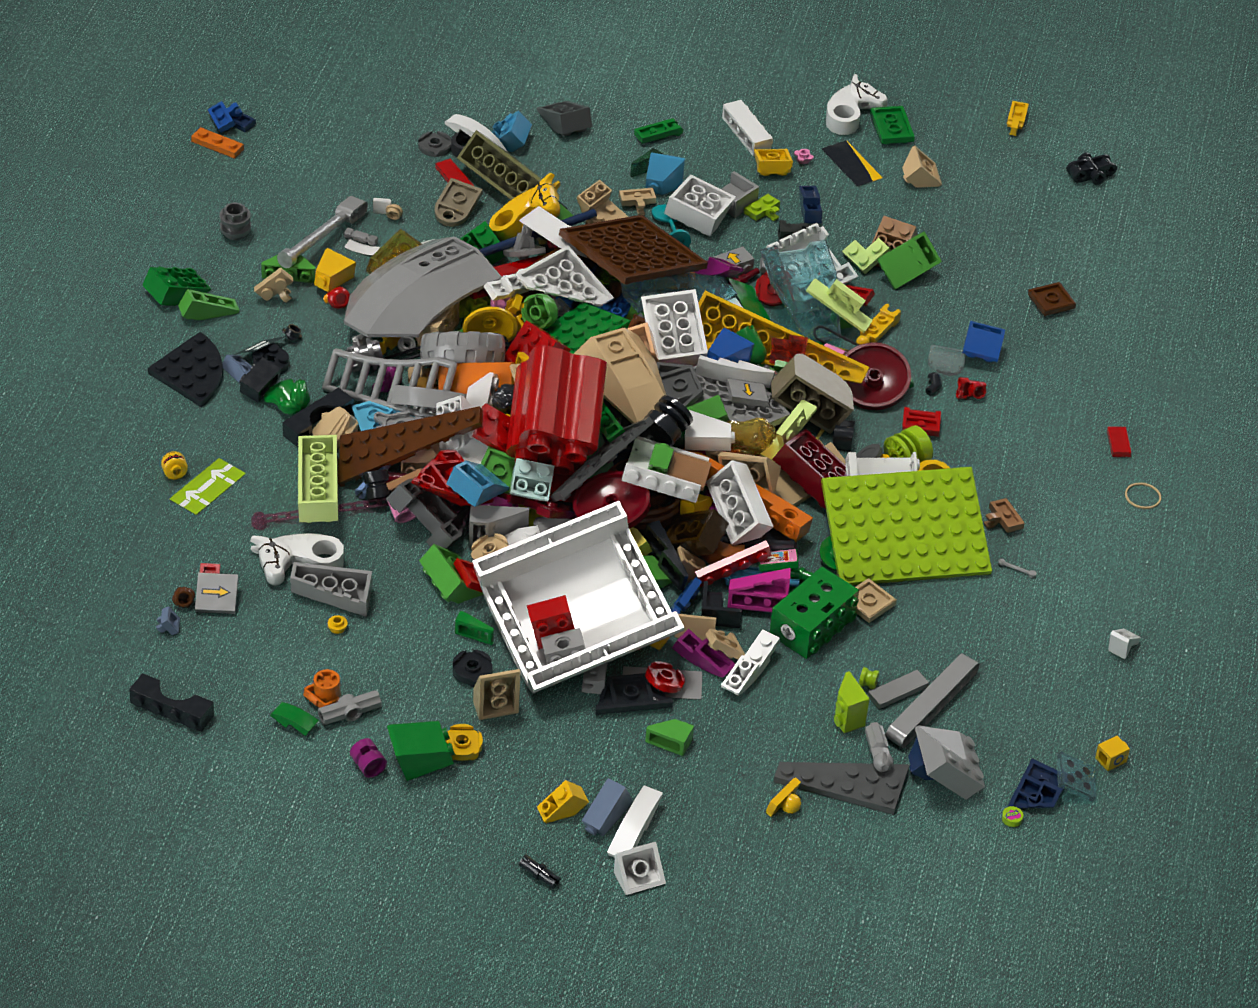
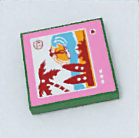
[759,549,799,572]

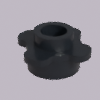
[282,324,302,341]

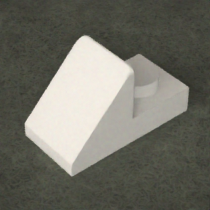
[1108,628,1141,659]

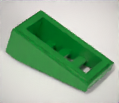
[455,611,494,645]

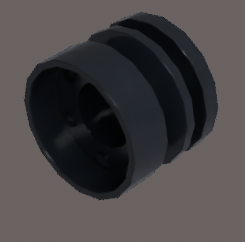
[643,395,693,446]

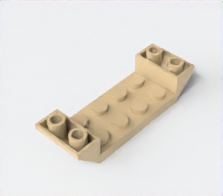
[577,180,628,224]

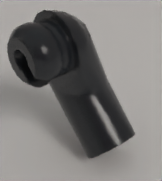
[926,372,942,396]

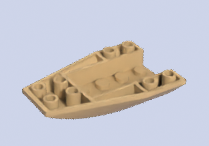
[574,328,666,424]

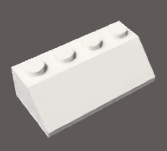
[706,460,773,545]

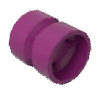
[350,738,387,778]

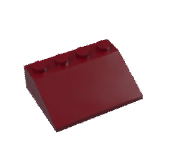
[772,429,846,509]

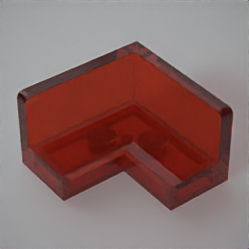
[769,335,809,364]

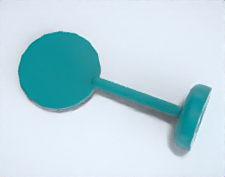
[652,204,691,248]

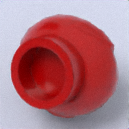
[323,287,350,309]

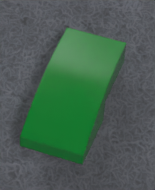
[270,702,319,736]

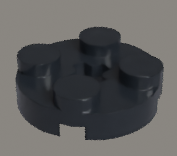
[253,344,289,374]
[452,650,493,687]

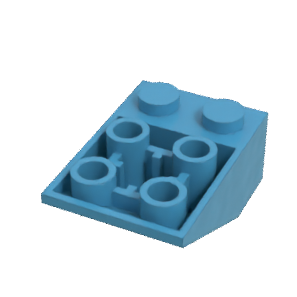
[446,461,510,507]

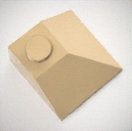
[902,145,942,187]

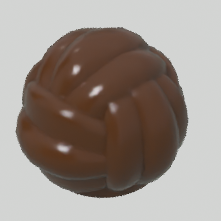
[172,586,195,608]

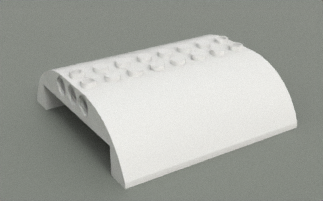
[472,501,685,693]

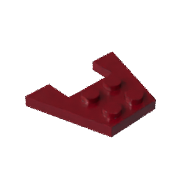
[497,492,576,519]

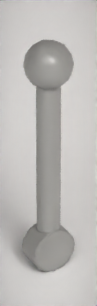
[998,559,1037,578]

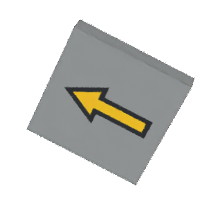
[726,378,769,407]
[195,573,238,614]

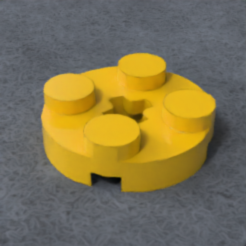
[447,724,483,761]

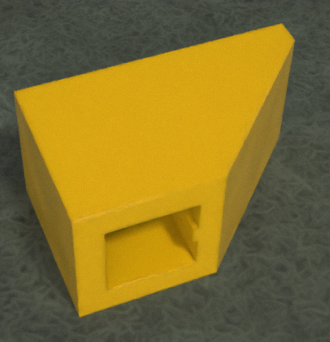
[537,780,589,823]

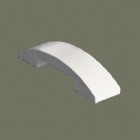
[445,114,507,151]

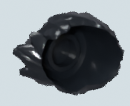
[491,384,514,415]

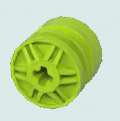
[883,425,933,463]

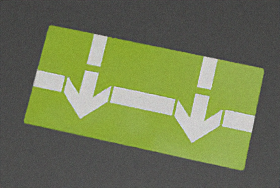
[170,458,246,515]

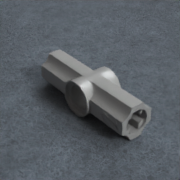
[318,690,382,725]

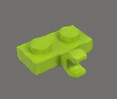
[744,194,780,221]

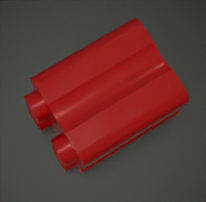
[506,345,607,476]

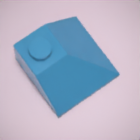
[645,153,685,195]

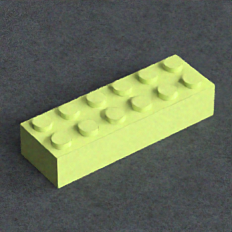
[298,435,338,523]

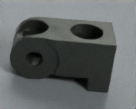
[777,220,810,241]

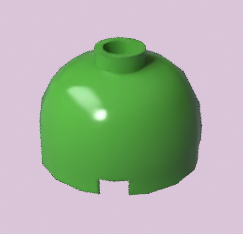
[521,294,558,329]

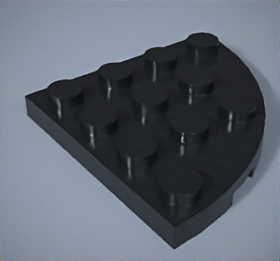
[148,332,223,407]

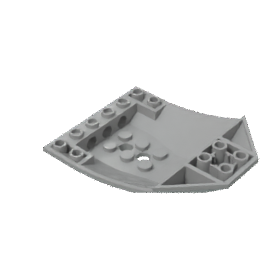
[344,236,502,337]

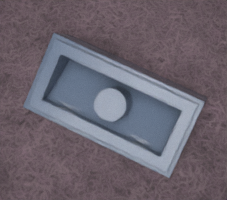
[222,355,252,383]

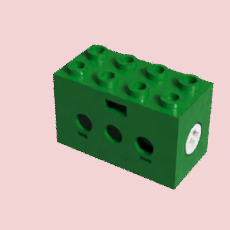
[769,567,859,659]

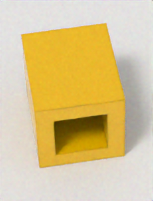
[1095,736,1130,771]

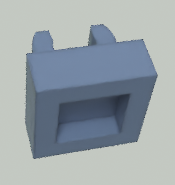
[156,606,180,635]

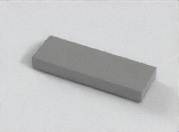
[868,670,929,709]

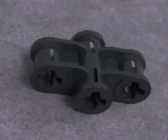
[1066,152,1117,185]

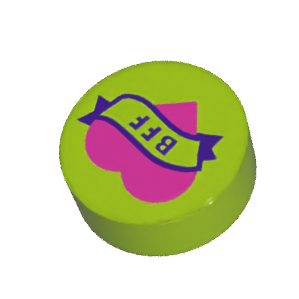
[1002,806,1024,827]

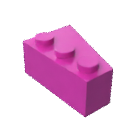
[727,568,791,612]

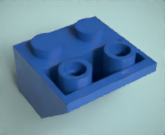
[962,321,1005,362]

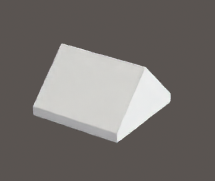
[614,842,666,895]

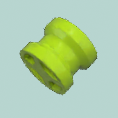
[859,667,879,690]

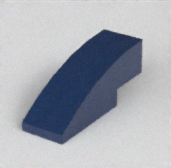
[799,186,822,224]

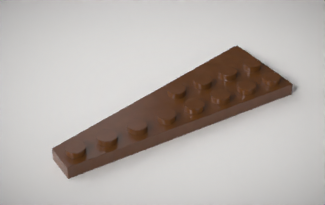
[338,406,483,487]

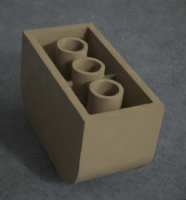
[771,354,854,434]

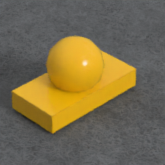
[766,777,801,817]

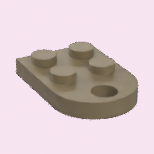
[435,178,483,227]

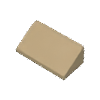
[674,614,716,641]

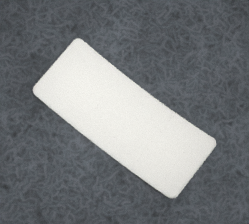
[344,239,380,255]

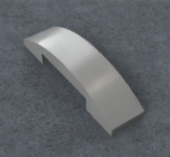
[391,385,467,409]

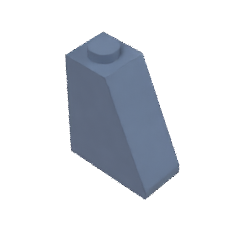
[582,778,633,836]

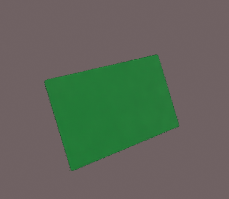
[728,278,771,321]

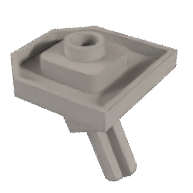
[503,224,546,260]

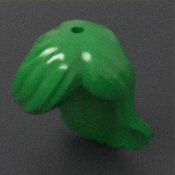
[264,379,310,416]

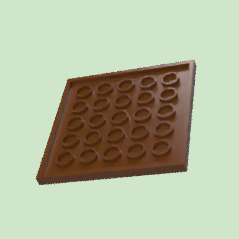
[559,215,708,285]

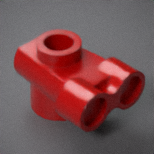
[956,377,986,399]

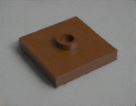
[1028,282,1076,316]

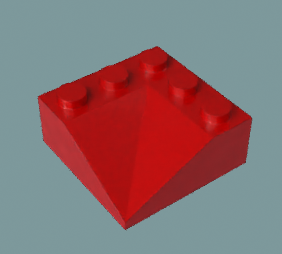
[505,320,571,363]

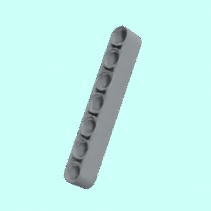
[885,653,980,748]

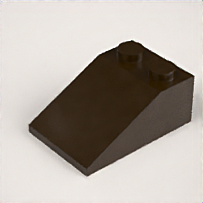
[666,509,729,556]

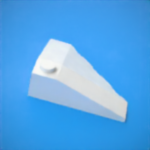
[515,245,614,307]

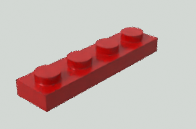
[695,540,771,587]

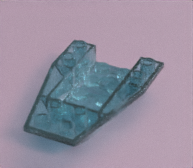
[760,240,841,342]
[621,273,738,313]

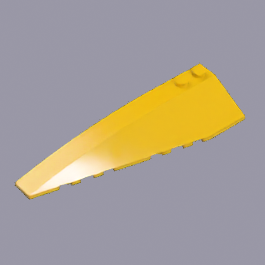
[698,290,869,384]

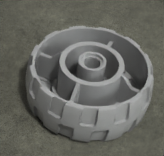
[420,331,505,368]

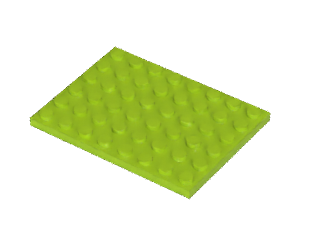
[821,467,992,586]

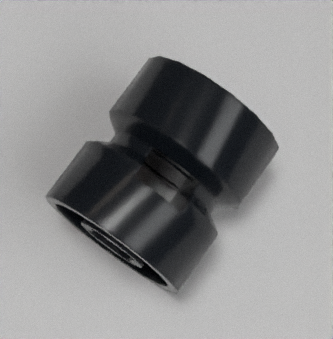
[363,469,391,500]

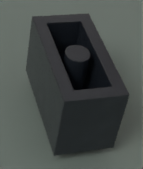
[239,357,281,403]

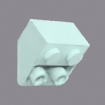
[510,458,554,502]

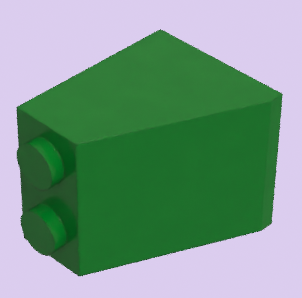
[387,721,455,781]

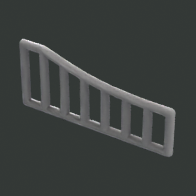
[322,348,457,418]

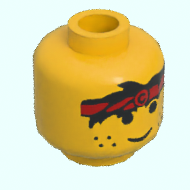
[161,451,188,480]

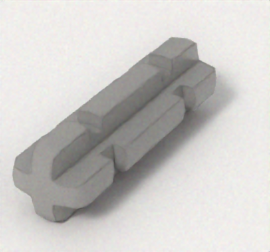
[344,228,378,246]

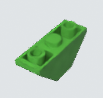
[261,255,315,283]

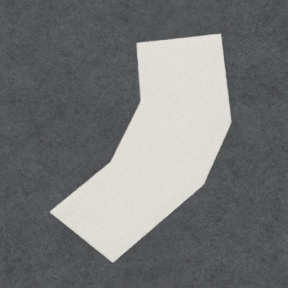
[519,206,592,260]

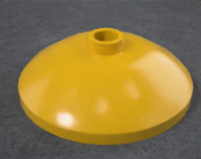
[463,306,518,342]

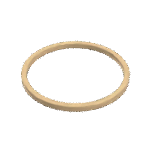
[1125,483,1161,509]

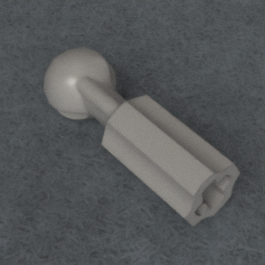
[865,722,893,772]

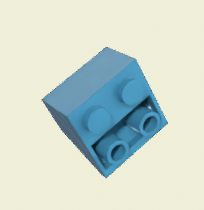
[492,111,532,152]

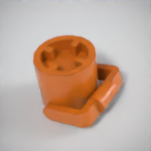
[303,669,341,708]

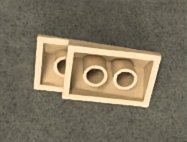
[705,451,781,493]

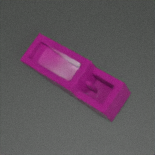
[695,257,744,278]
[672,629,735,678]

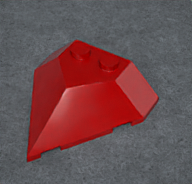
[411,449,494,506]

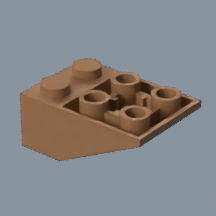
[871,216,917,267]

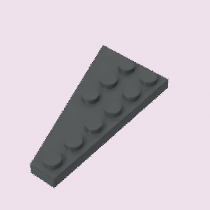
[549,416,654,502]
[773,762,910,815]

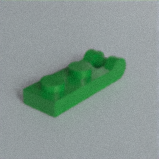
[634,118,684,144]

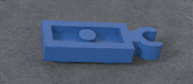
[670,577,702,614]

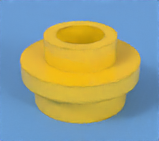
[328,615,348,634]

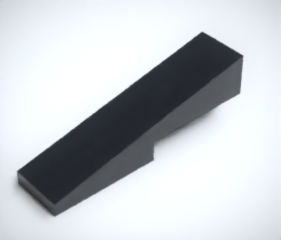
[643,520,689,591]

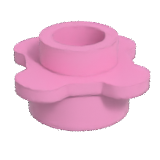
[794,149,814,164]

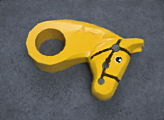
[489,173,561,242]

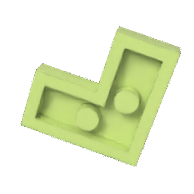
[842,238,891,274]

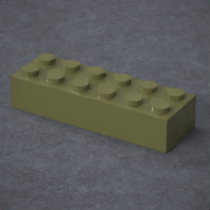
[457,130,543,200]

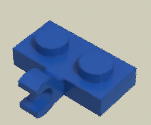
[207,101,243,133]

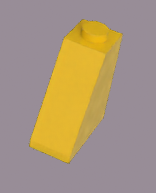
[314,248,356,292]

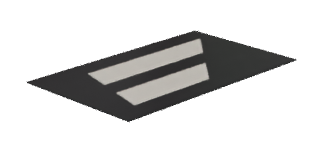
[234,336,286,355]

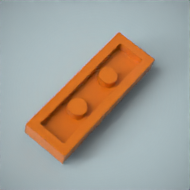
[191,127,244,159]

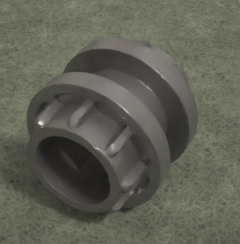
[219,202,251,240]
[346,338,383,373]

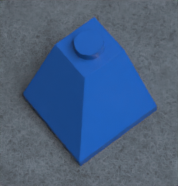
[707,328,754,363]

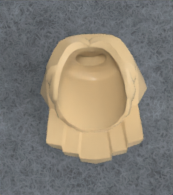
[312,407,359,449]

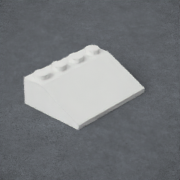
[641,289,708,366]

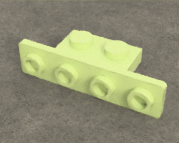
[806,279,872,333]
[759,400,817,461]

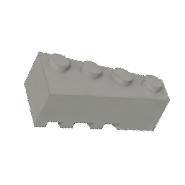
[290,562,373,617]

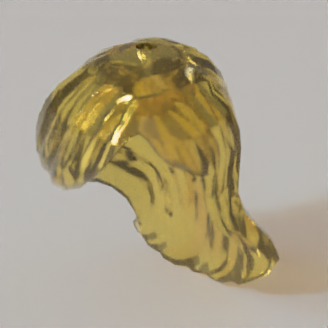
[726,418,776,456]

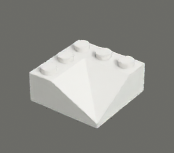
[664,174,736,236]

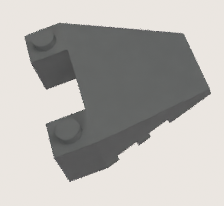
[386,479,471,549]

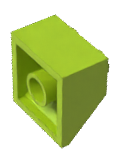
[834,671,869,733]

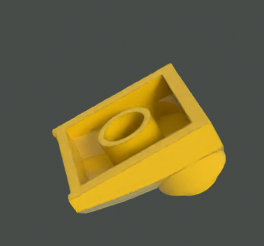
[754,149,793,176]

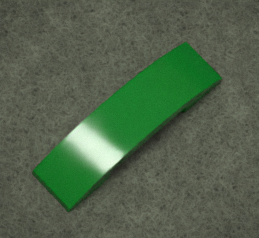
[600,402,625,442]

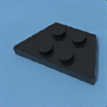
[595,673,673,715]

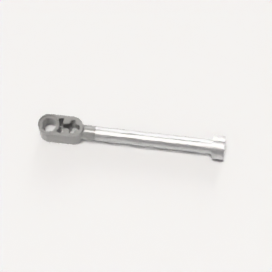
[277,196,368,268]

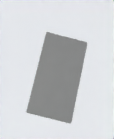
[623,666,702,699]

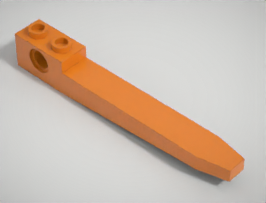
[682,448,813,542]

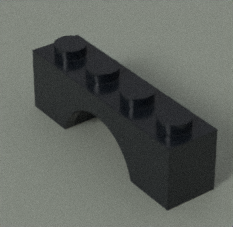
[282,387,354,447]
[129,673,214,732]

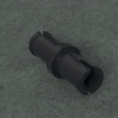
[519,854,561,889]

